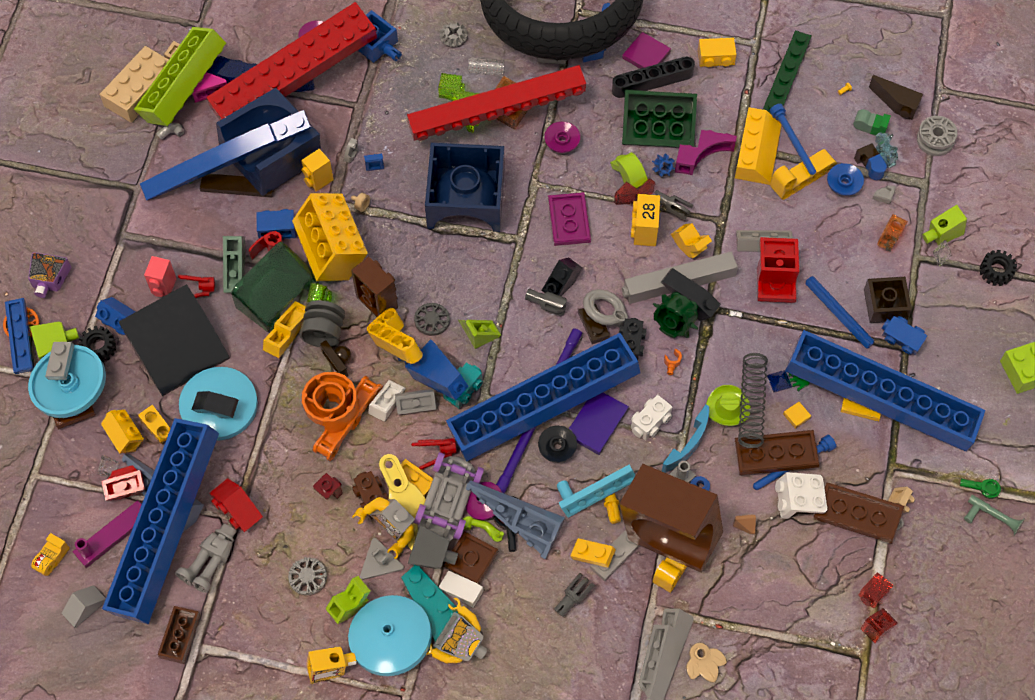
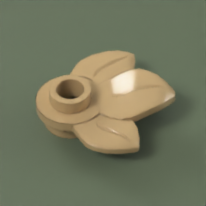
[686,643,727,683]

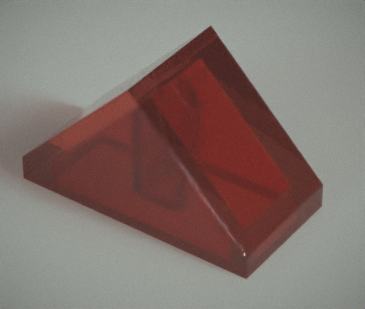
[860,608,898,644]

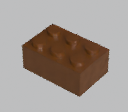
[351,256,398,317]

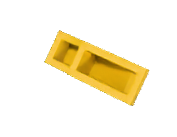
[263,301,306,358]

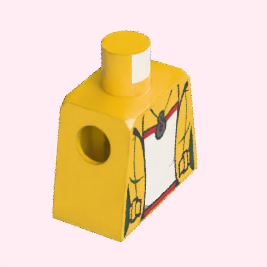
[306,647,356,684]

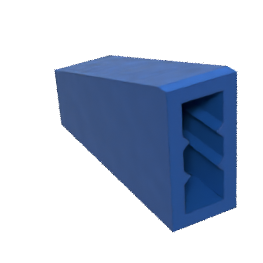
[405,340,469,400]

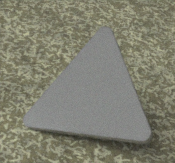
[360,538,404,580]

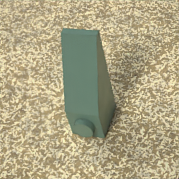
[223,236,246,293]

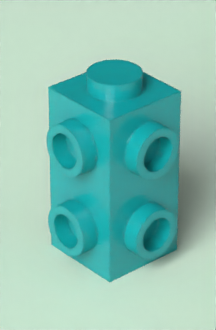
[443,362,483,409]

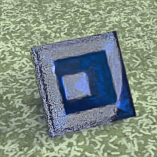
[767,370,792,393]

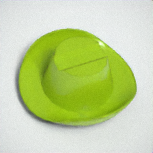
[706,385,751,426]

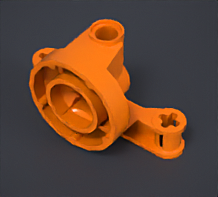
[302,372,383,461]

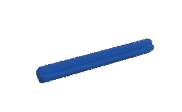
[806,276,874,349]

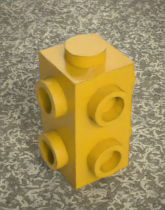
[101,409,144,454]

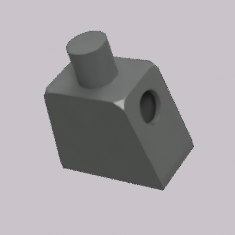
[407,526,458,569]

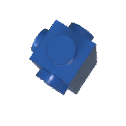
[95,297,135,335]
[881,316,928,355]

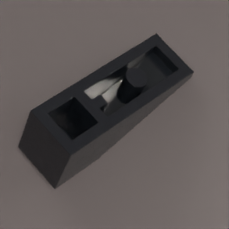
[661,268,721,321]

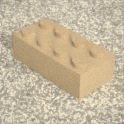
[99,46,169,123]

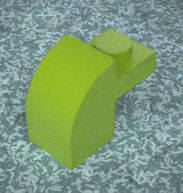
[610,152,648,190]
[326,576,370,624]

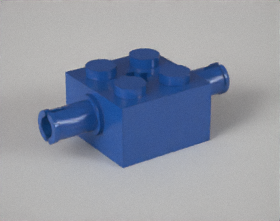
[358,10,402,63]

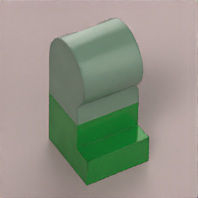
[853,109,891,138]

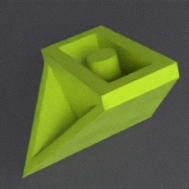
[458,319,501,349]

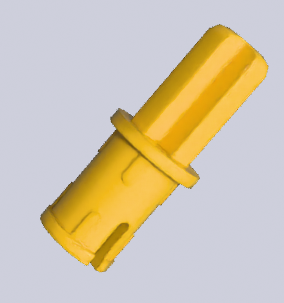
[604,493,621,524]

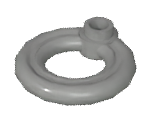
[583,289,628,327]

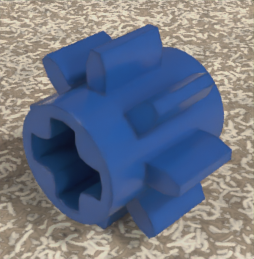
[652,153,675,177]

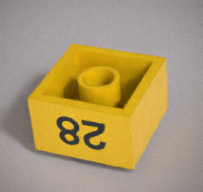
[631,194,660,246]

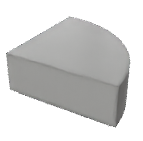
[344,138,359,163]
[872,186,896,204]

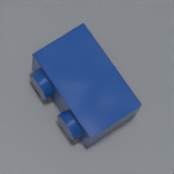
[256,209,296,239]

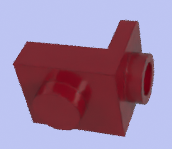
[313,473,343,500]

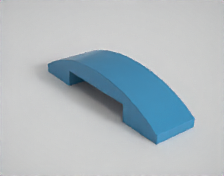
[661,405,709,473]

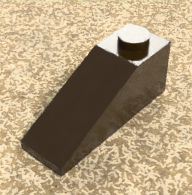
[869,75,923,120]

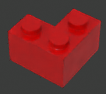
[209,478,263,532]

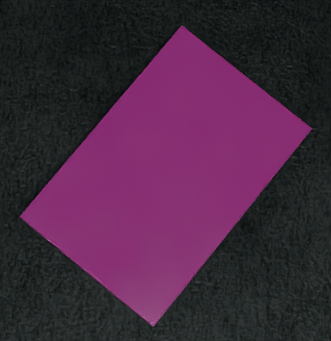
[548,192,591,246]

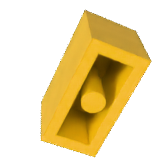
[698,38,736,67]
[301,149,334,192]

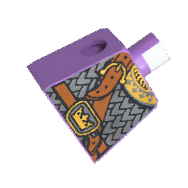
[28,252,71,298]

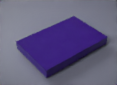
[569,393,629,455]

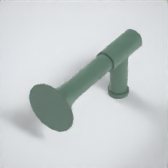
[964,495,1025,536]

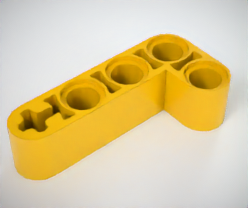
[770,149,837,200]
[367,308,423,364]
[653,557,687,593]

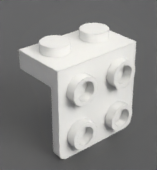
[775,472,827,519]

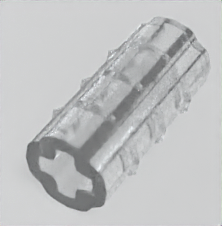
[468,57,505,76]

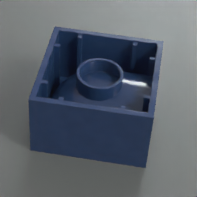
[216,88,321,196]
[425,143,505,232]

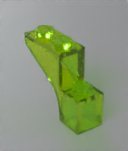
[438,73,480,133]

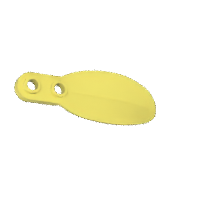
[379,454,426,551]

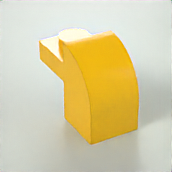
[671,223,712,258]

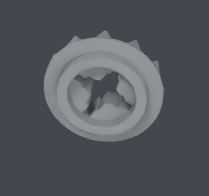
[440,22,467,47]

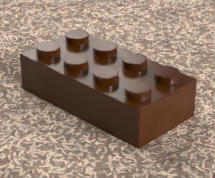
[157,606,201,664]

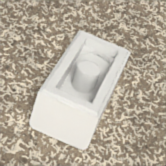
[368,380,406,421]
[439,571,484,608]

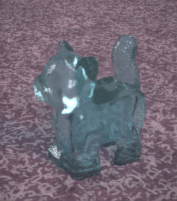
[875,132,898,169]

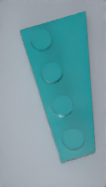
[401,566,458,642]

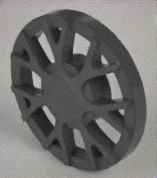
[414,303,450,336]

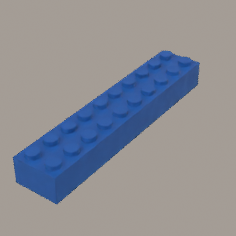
[785,330,986,451]
[446,333,640,462]
[102,418,219,624]

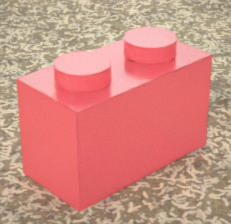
[144,256,177,297]

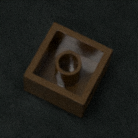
[864,276,912,323]

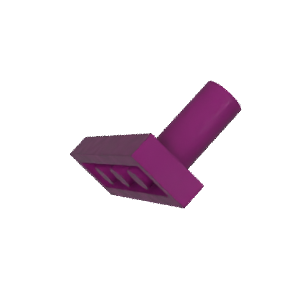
[72,500,141,568]

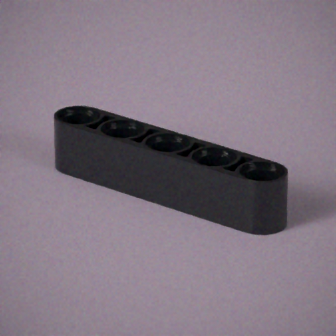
[612,56,695,98]

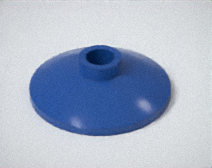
[827,163,864,196]

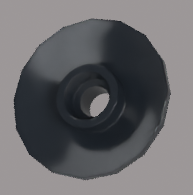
[538,425,577,463]

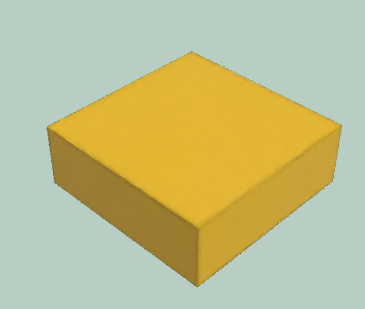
[783,402,811,429]

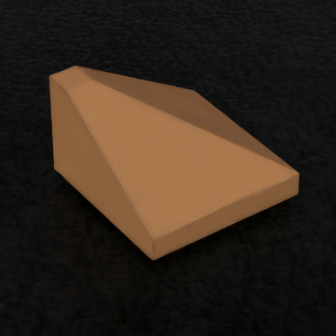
[733,515,756,534]

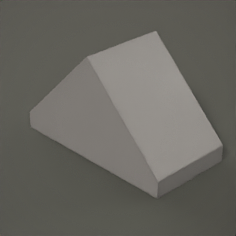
[62,585,106,628]

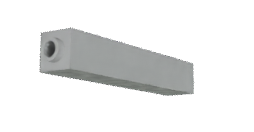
[622,251,738,304]

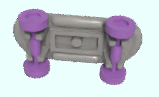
[413,452,484,541]

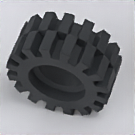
[980,250,1017,286]
[78,326,116,362]

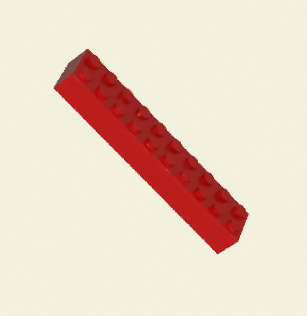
[206,2,377,120]

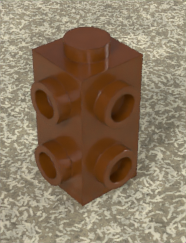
[352,471,389,520]

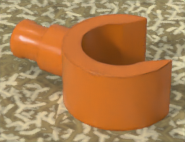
[664,349,682,375]

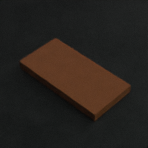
[735,430,819,475]
[814,482,905,544]

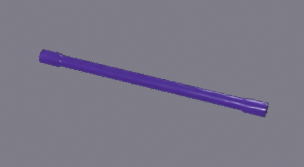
[496,328,583,494]

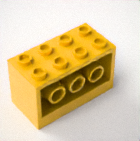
[292,193,368,281]

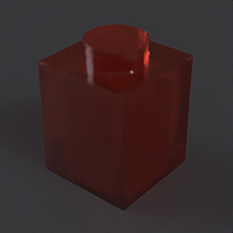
[858,572,893,609]

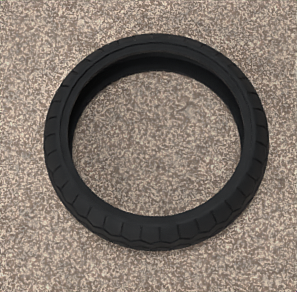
[480,0,643,60]

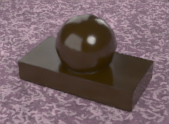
[320,340,352,377]

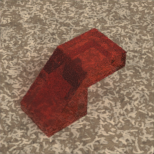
[614,178,655,205]

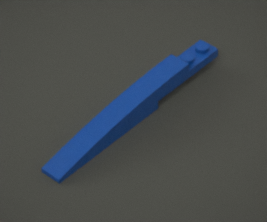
[140,110,312,201]

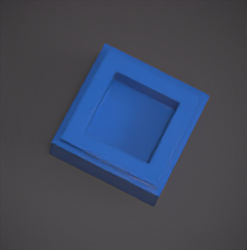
[364,153,384,171]

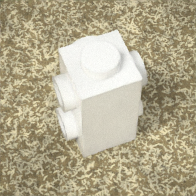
[631,395,672,441]

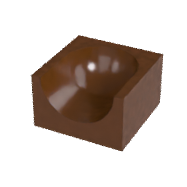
[619,464,723,573]

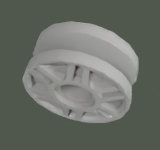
[917,116,957,156]

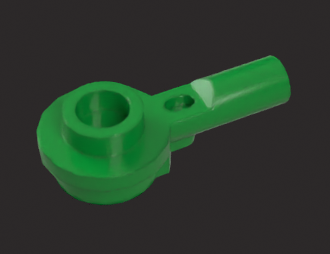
[960,478,1001,499]

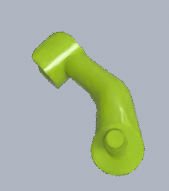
[462,516,504,542]

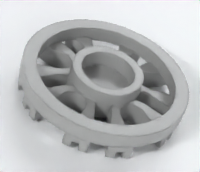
[288,557,327,595]

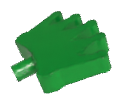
[788,373,810,392]

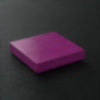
[622,32,671,69]

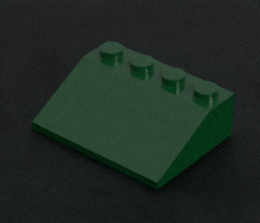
[622,90,697,147]

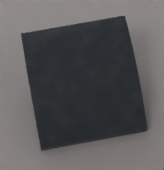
[119,284,230,396]

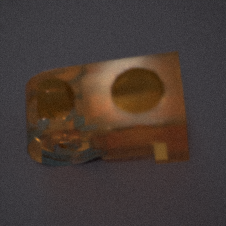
[877,214,908,252]

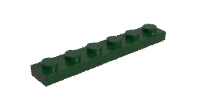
[763,30,812,114]

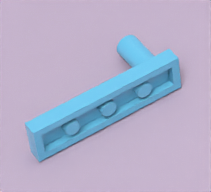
[557,464,636,517]

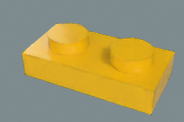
[399,459,433,497]
[570,538,615,568]

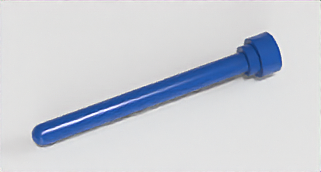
[770,104,816,175]
[753,434,837,490]

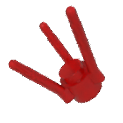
[178,274,215,298]
[411,438,456,470]

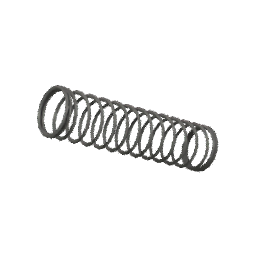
[738,353,768,448]

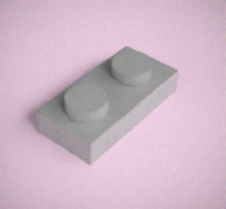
[45,342,74,380]
[395,389,436,415]

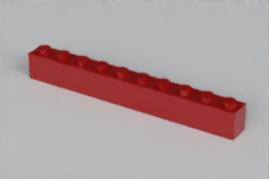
[407,65,586,141]

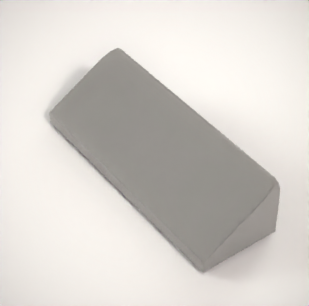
[736,230,793,252]

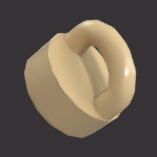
[351,193,370,212]

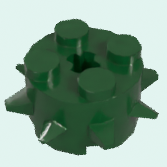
[653,292,698,338]

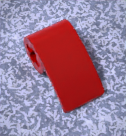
[249,231,284,260]

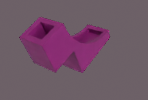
[675,130,737,175]

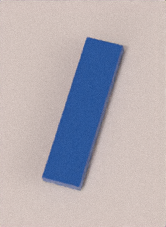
[5,298,34,374]

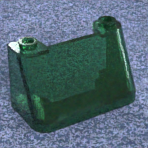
[231,242,320,333]

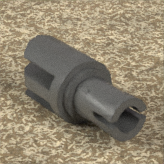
[654,190,694,221]
[525,288,567,316]
[554,573,596,617]

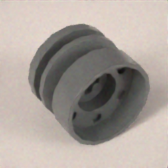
[299,300,345,347]

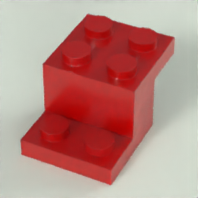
[757,237,799,303]

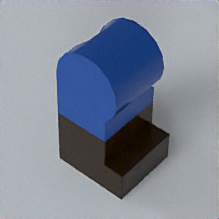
[854,143,887,180]

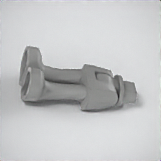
[175,523,237,593]

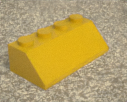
[735,107,781,185]

